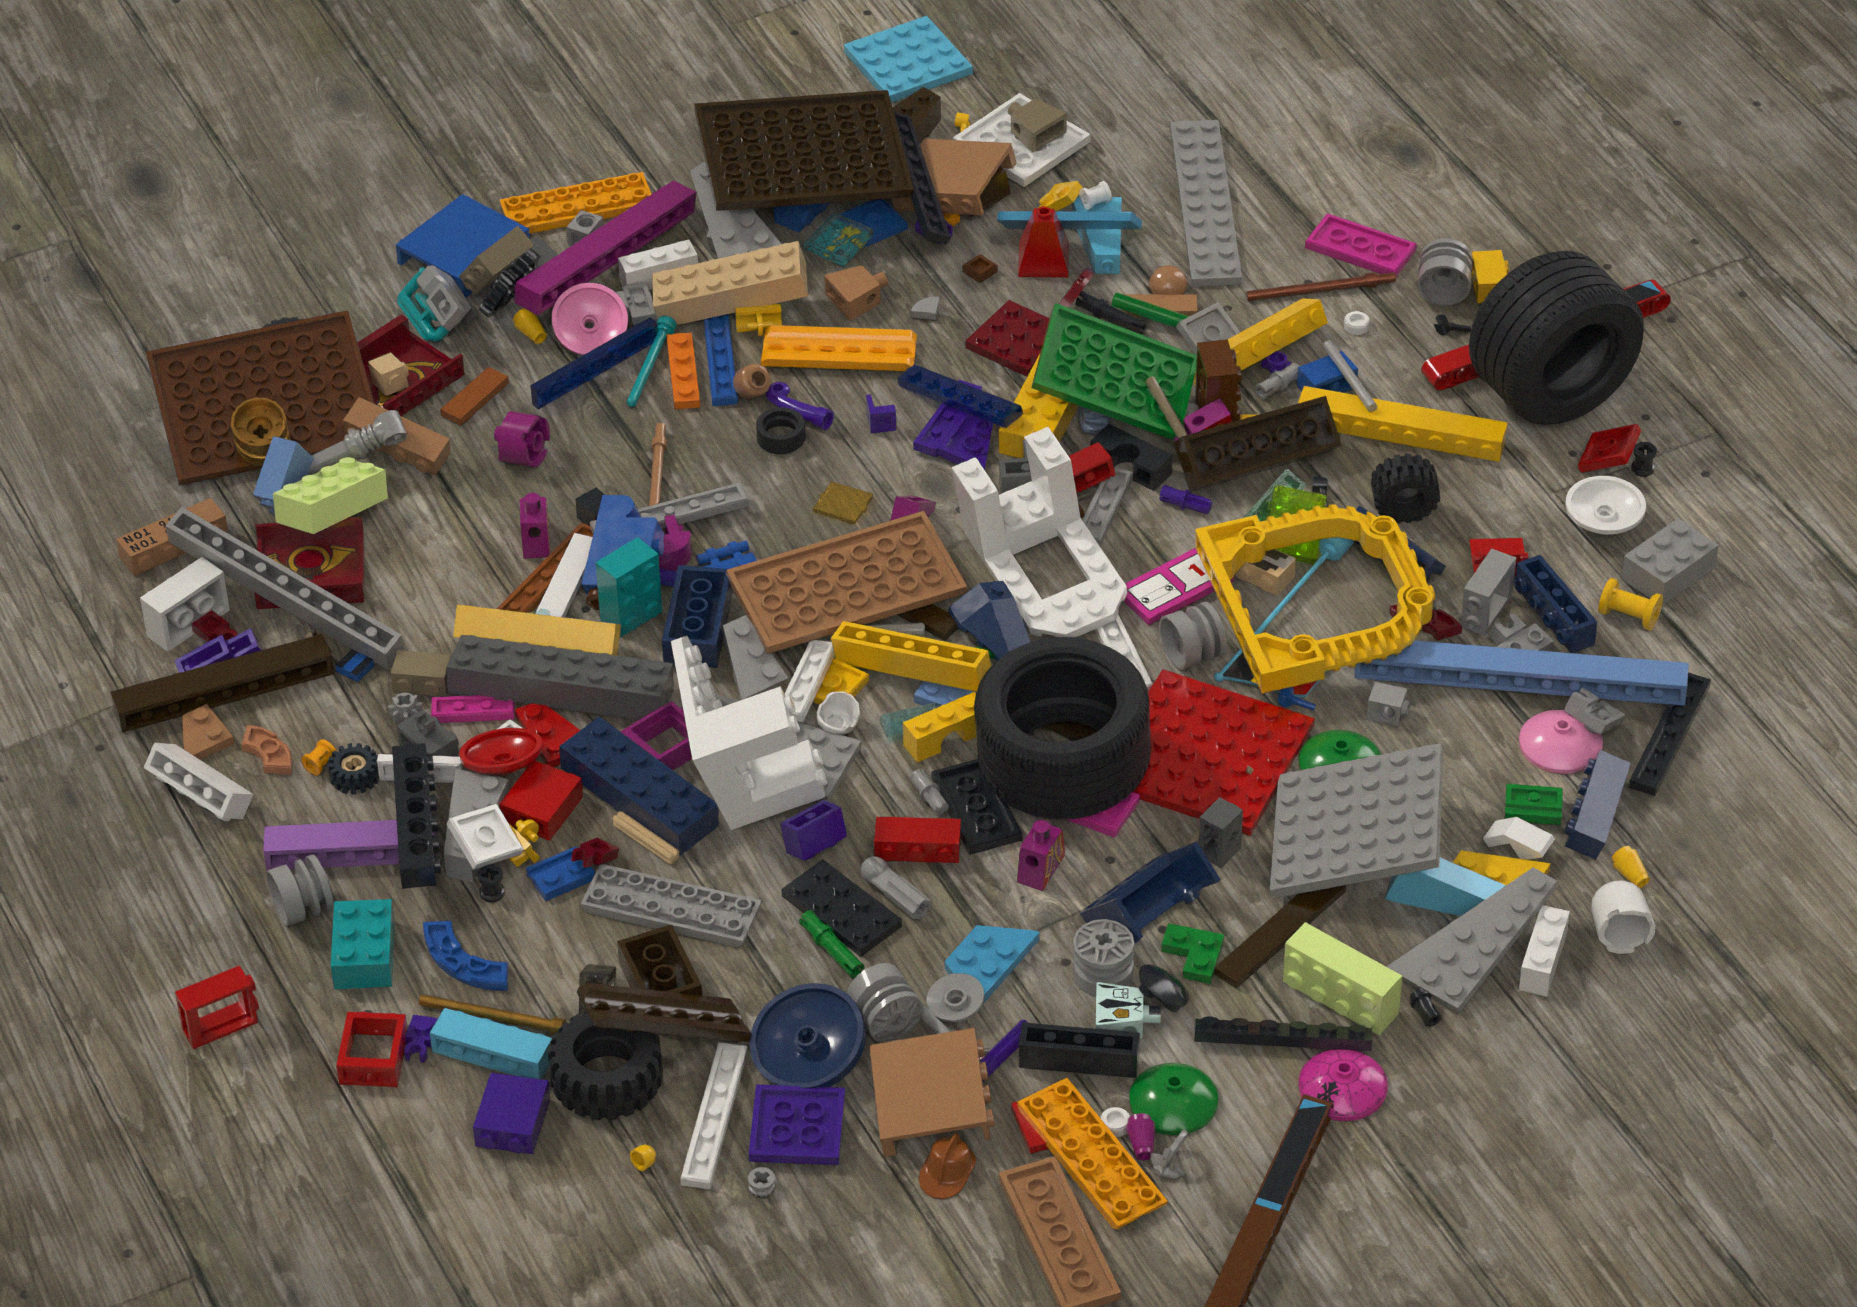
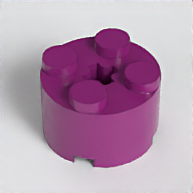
[494,411,550,467]

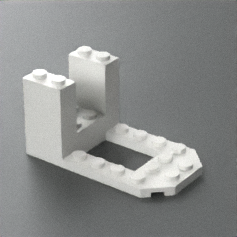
[952,427,1127,637]
[671,636,827,830]

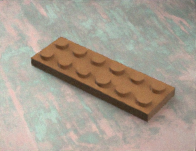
[999,1156,1121,1307]

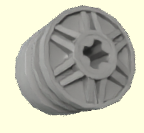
[1418,238,1473,306]
[1159,602,1227,670]
[266,854,334,926]
[1073,919,1134,996]
[847,963,923,1042]

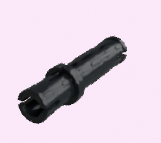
[1075,291,1147,335]

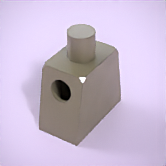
[1008,99,1067,152]

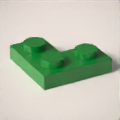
[1161,923,1224,984]

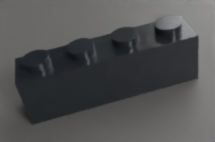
[1019,1022,1140,1078]

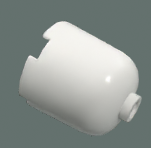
[1591,880,1656,954]

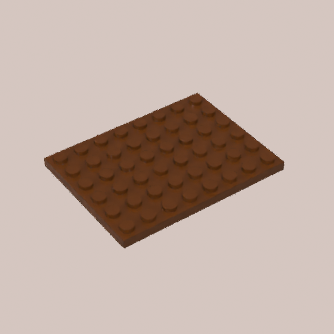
[146,310,374,486]

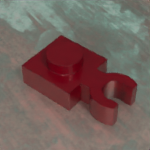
[191,610,238,642]
[571,838,619,868]

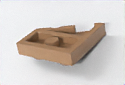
[182,704,234,760]

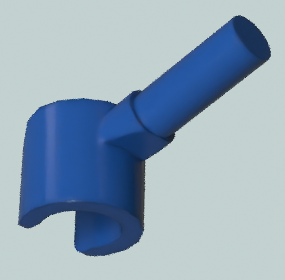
[1278,687,1316,711]

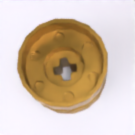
[231,397,290,466]

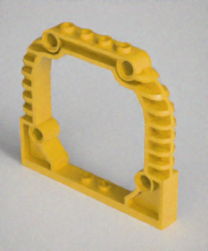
[1195,504,1435,694]

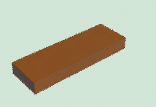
[440,367,509,426]

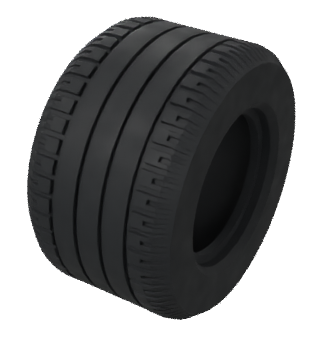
[1469,251,1644,425]
[974,637,1151,820]

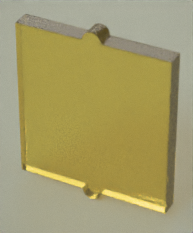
[813,481,873,525]

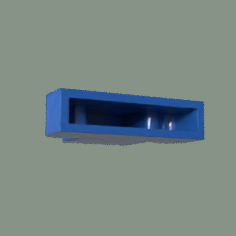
[581,495,664,594]

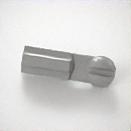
[860,857,932,920]

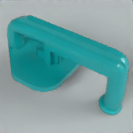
[397,267,455,342]

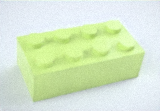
[273,457,388,534]
[1283,922,1402,1035]

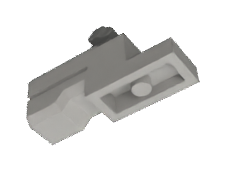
[417,266,478,331]

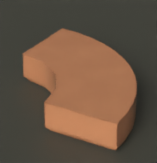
[242,725,293,775]

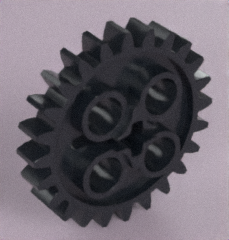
[478,248,541,318]

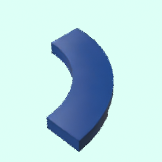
[423,921,508,991]

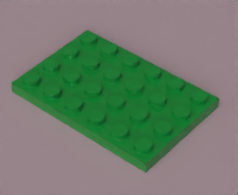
[1031,303,1197,440]

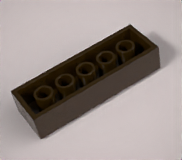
[1174,396,1342,492]

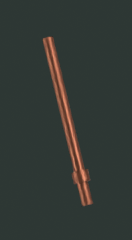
[1246,272,1396,301]

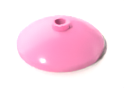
[552,283,628,356]
[1519,710,1603,774]

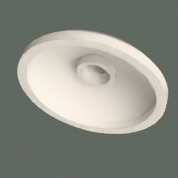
[1565,476,1646,535]

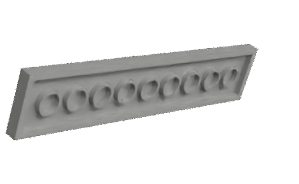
[1170,120,1242,287]

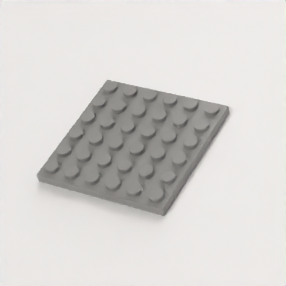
[1270,743,1444,898]

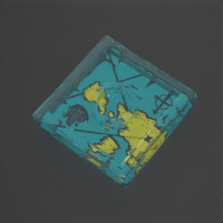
[804,212,874,267]

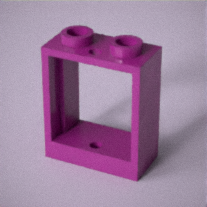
[620,701,692,770]

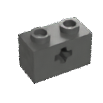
[1199,797,1243,868]

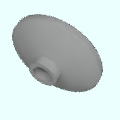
[926,973,985,1022]

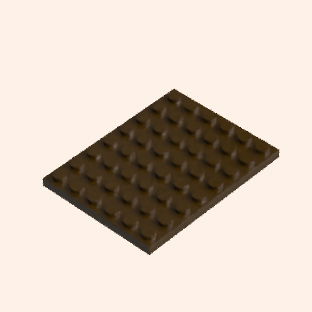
[694,90,914,211]

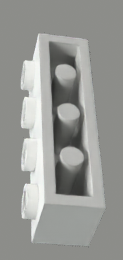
[144,743,254,821]

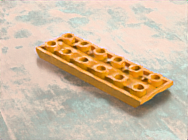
[500,172,651,234]
[761,325,917,371]
[1017,1078,1168,1229]

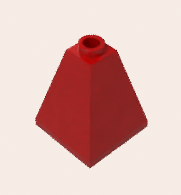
[1018,206,1069,278]

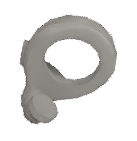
[1150,1129,1188,1180]

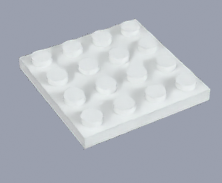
[953,93,1090,187]

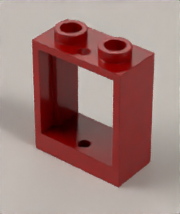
[175,965,259,1049]
[336,1012,408,1087]

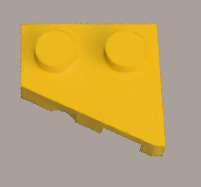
[1038,181,1083,211]

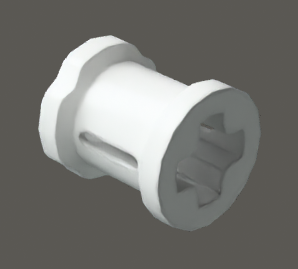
[1079,181,1112,210]

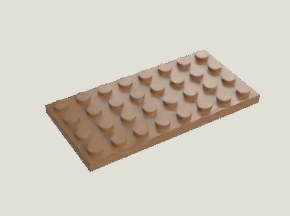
[726,511,967,654]

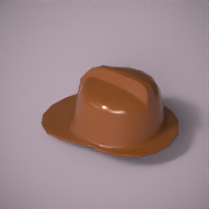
[918,1133,976,1199]

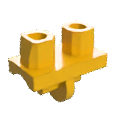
[735,303,782,336]
[508,820,540,867]

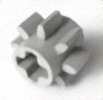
[388,693,423,724]

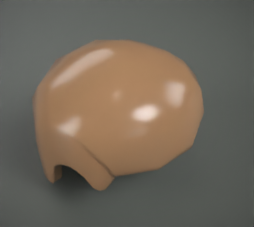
[1148,265,1187,295]

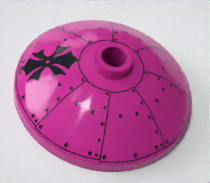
[1298,1049,1388,1121]

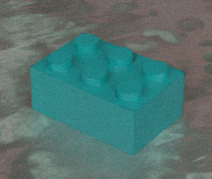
[595,537,662,637]
[331,899,395,989]

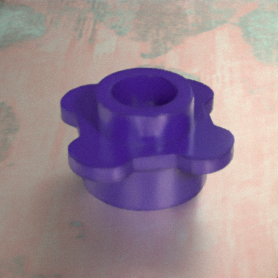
[1261,351,1292,374]

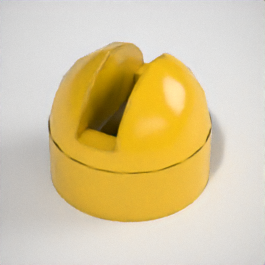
[630,1144,656,1171]

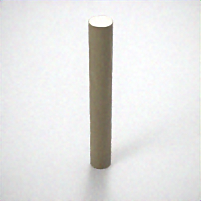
[1145,376,1188,439]

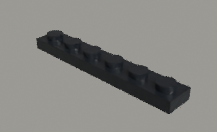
[1629,672,1711,796]
[1194,1016,1372,1051]

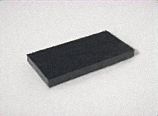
[931,759,1023,855]

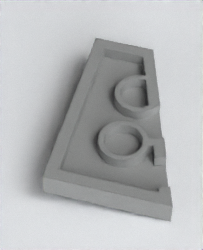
[722,615,788,700]

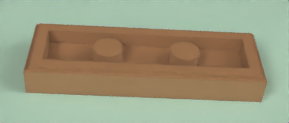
[1121,294,1197,318]

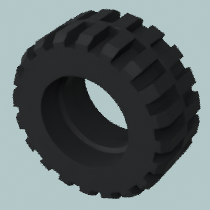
[548,1010,663,1120]

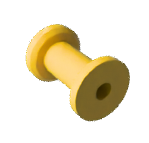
[1598,578,1663,631]

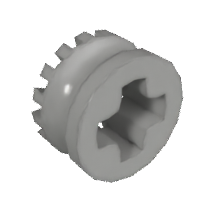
[748,1167,775,1198]

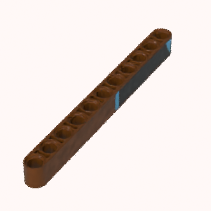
[1204,1094,1334,1307]

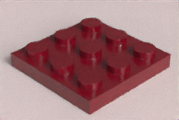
[965,300,1050,377]

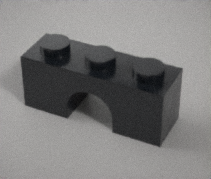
[1090,424,1173,491]

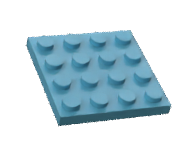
[844,16,973,103]

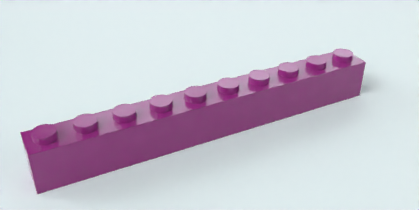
[515,180,696,315]

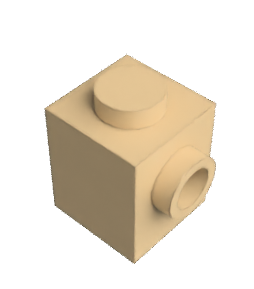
[368,353,409,396]

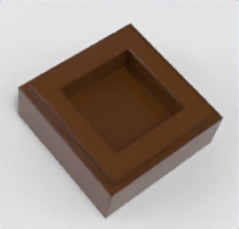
[962,254,998,283]

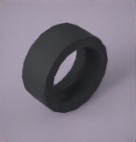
[756,407,805,454]

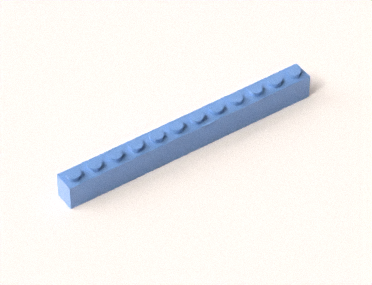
[1355,640,1689,706]

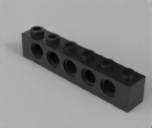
[392,743,441,889]

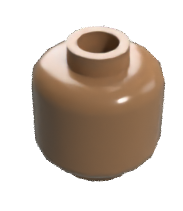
[733,364,771,399]

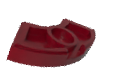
[1058,267,1095,308]
[1389,605,1462,641]

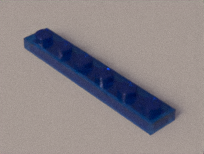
[530,317,657,410]
[897,364,1023,428]

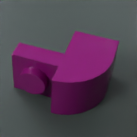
[659,515,692,571]

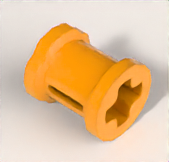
[301,739,337,776]

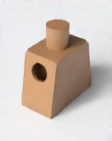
[824,266,888,321]

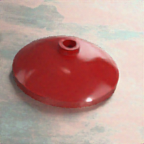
[459,728,543,776]

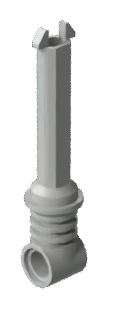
[308,410,408,475]

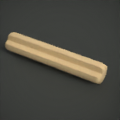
[613,811,680,864]

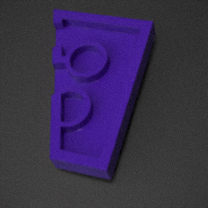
[937,401,996,470]

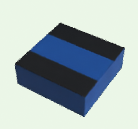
[335,649,374,682]

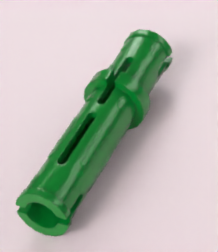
[799,910,865,978]

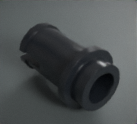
[1409,989,1442,1027]

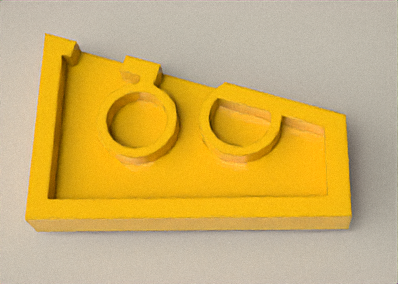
[1452,850,1551,886]

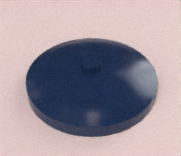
[749,983,866,1088]

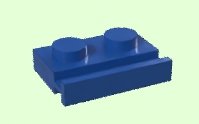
[526,846,595,902]

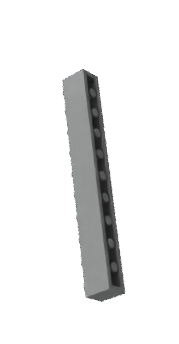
[165,507,404,670]

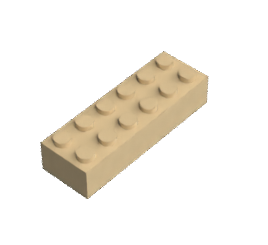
[652,241,808,325]

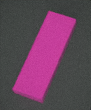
[431,695,515,723]

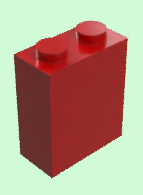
[499,761,583,841]

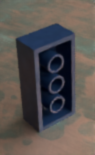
[662,565,733,668]

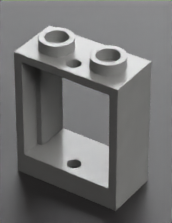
[1461,549,1516,636]

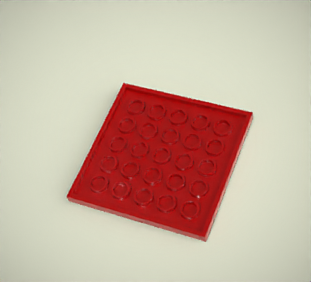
[1133,669,1315,836]

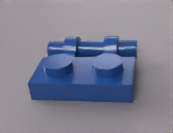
[696,541,757,569]

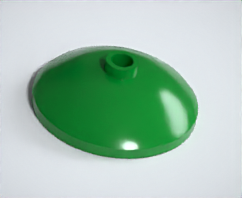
[1299,730,1381,770]
[1129,1063,1218,1135]

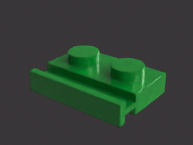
[1504,784,1563,825]

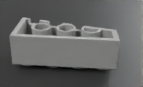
[444,769,509,882]

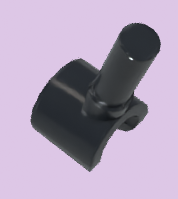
[1434,314,1471,335]
[1312,477,1328,508]

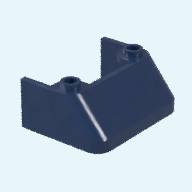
[1080,841,1221,944]

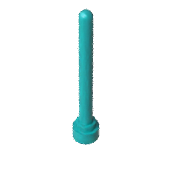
[627,315,677,407]

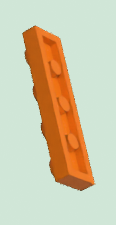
[667,332,700,410]

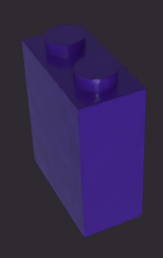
[473,1073,550,1154]

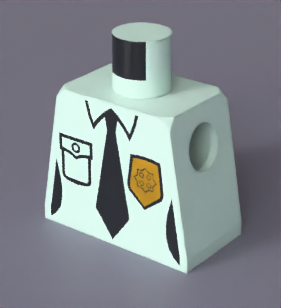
[1096,982,1161,1039]

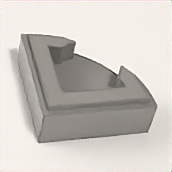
[911,297,940,320]

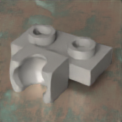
[615,282,657,325]
[1490,614,1554,651]
[1564,688,1625,734]

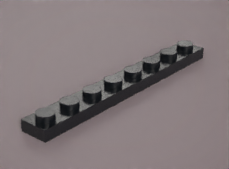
[894,111,951,245]

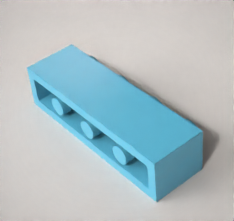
[430,1008,552,1080]

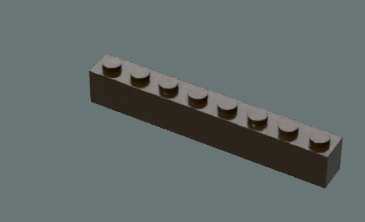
[110,634,334,733]

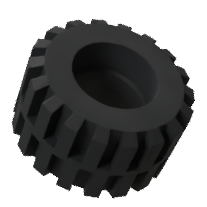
[1370,453,1440,523]

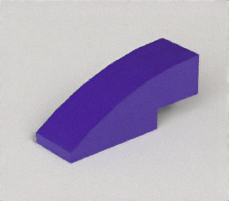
[174,628,263,673]

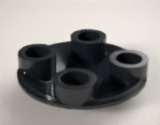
[1139,964,1189,1012]

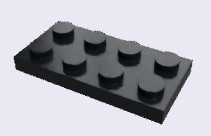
[781,859,902,957]

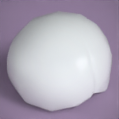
[817,692,860,735]

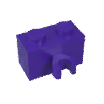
[780,800,847,861]

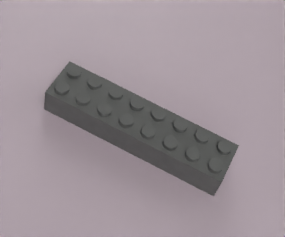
[446,635,674,719]

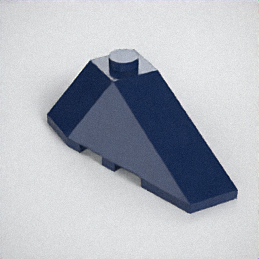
[948,580,1031,661]

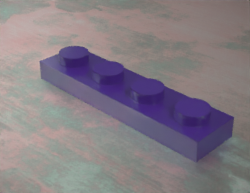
[913,380,982,457]

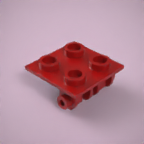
[1469,538,1528,577]

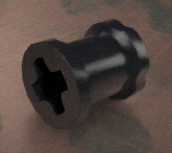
[1631,442,1657,477]
[477,864,505,903]

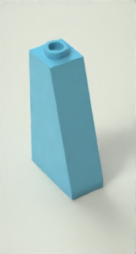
[1072,197,1122,274]
[1385,858,1505,916]

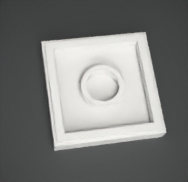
[447,804,523,870]

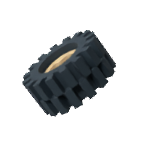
[328,743,379,795]

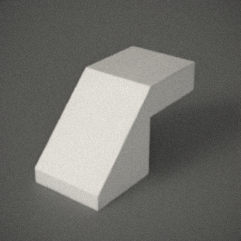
[1483,817,1555,860]

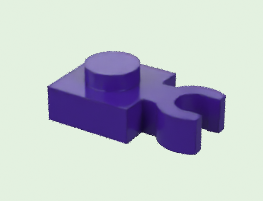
[404,1015,438,1063]

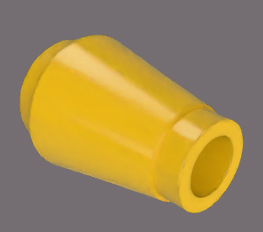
[513,308,547,344]
[1611,846,1650,888]

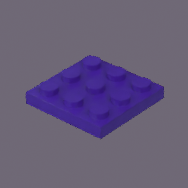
[749,1084,845,1165]

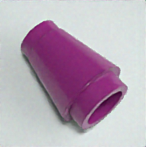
[1125,1113,1155,1161]

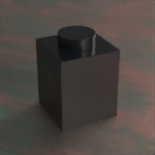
[575,487,605,526]

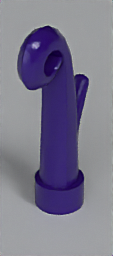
[766,382,834,430]

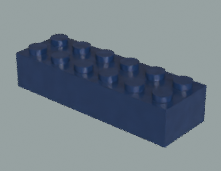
[559,716,719,856]

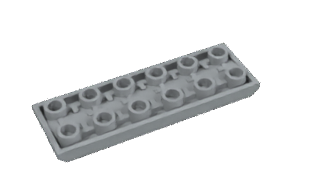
[581,864,762,947]

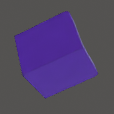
[866,394,896,433]

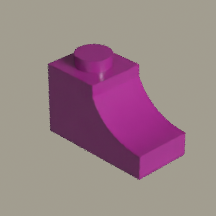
[890,495,936,521]

